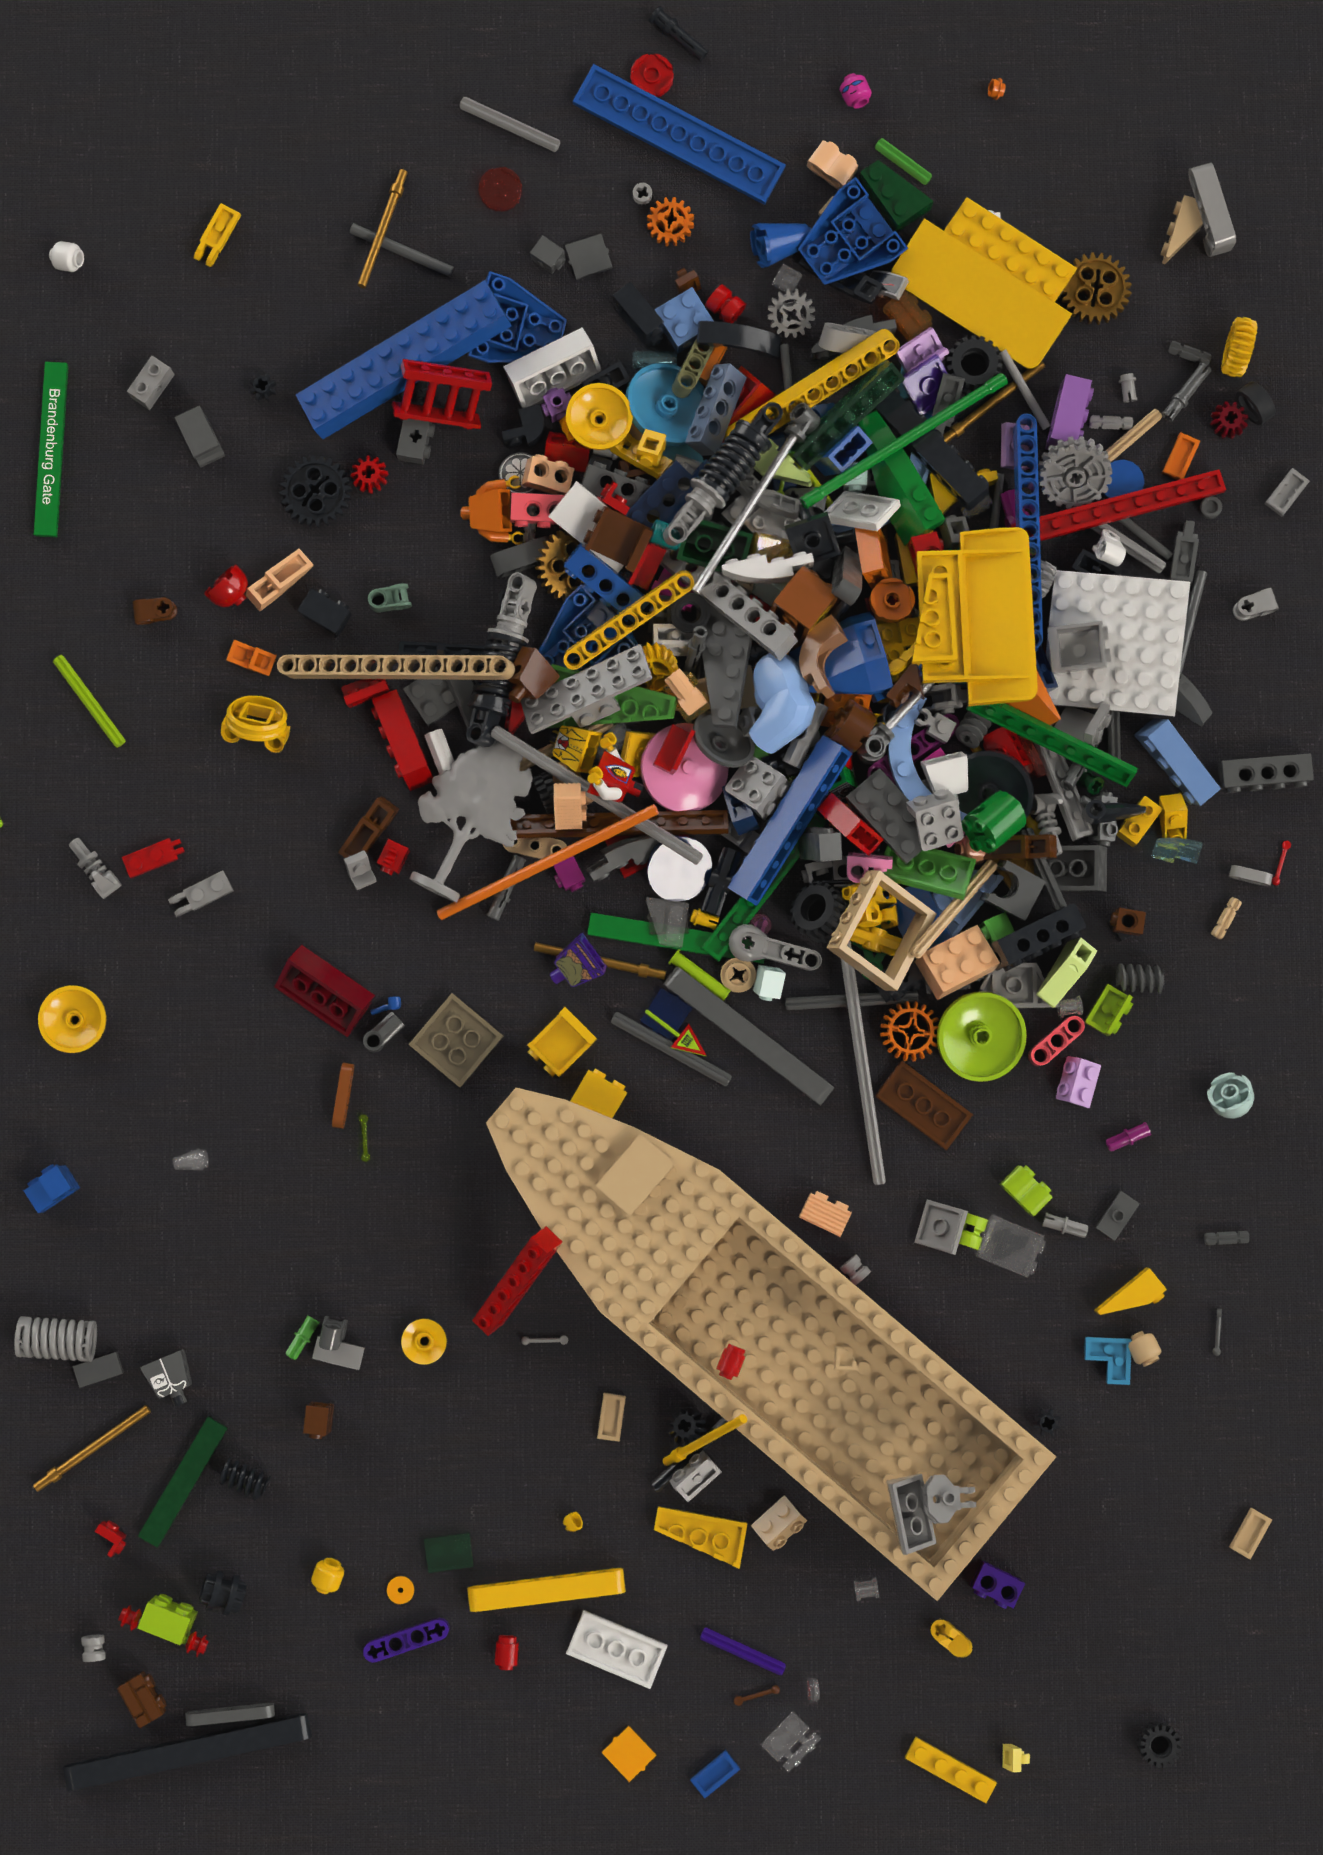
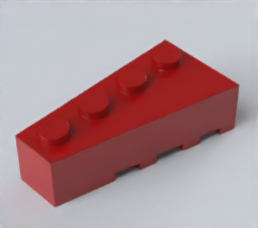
[371,689,433,791]

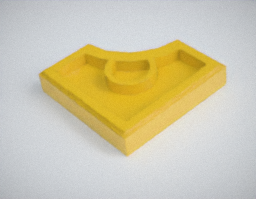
[620,731,656,777]

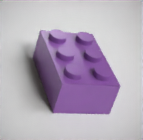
[1045,374,1094,450]

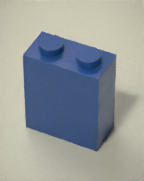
[810,426,873,476]

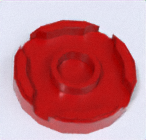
[630,54,674,97]

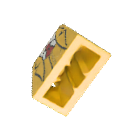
[549,725,603,773]

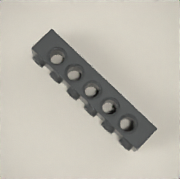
[581,461,715,522]

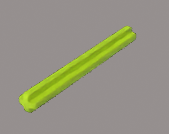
[53,655,126,748]

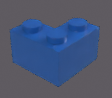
[23,1164,80,1213]

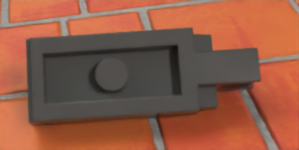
[932,373,965,435]
[1169,520,1199,584]

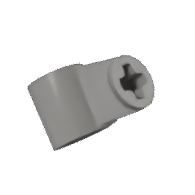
[1233,588,1279,621]

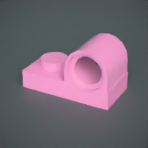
[847,852,893,883]

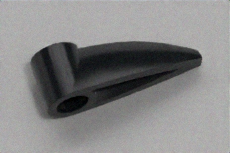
[1082,800,1146,824]

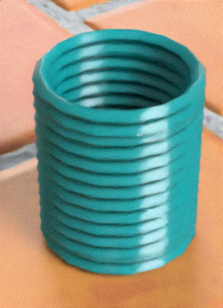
[649,519,681,551]

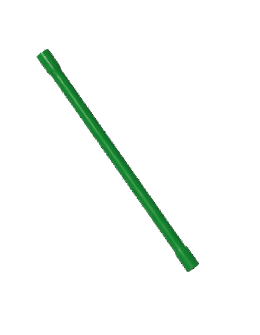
[800,373,1008,509]

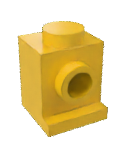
[636,429,667,467]

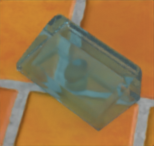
[633,351,677,368]

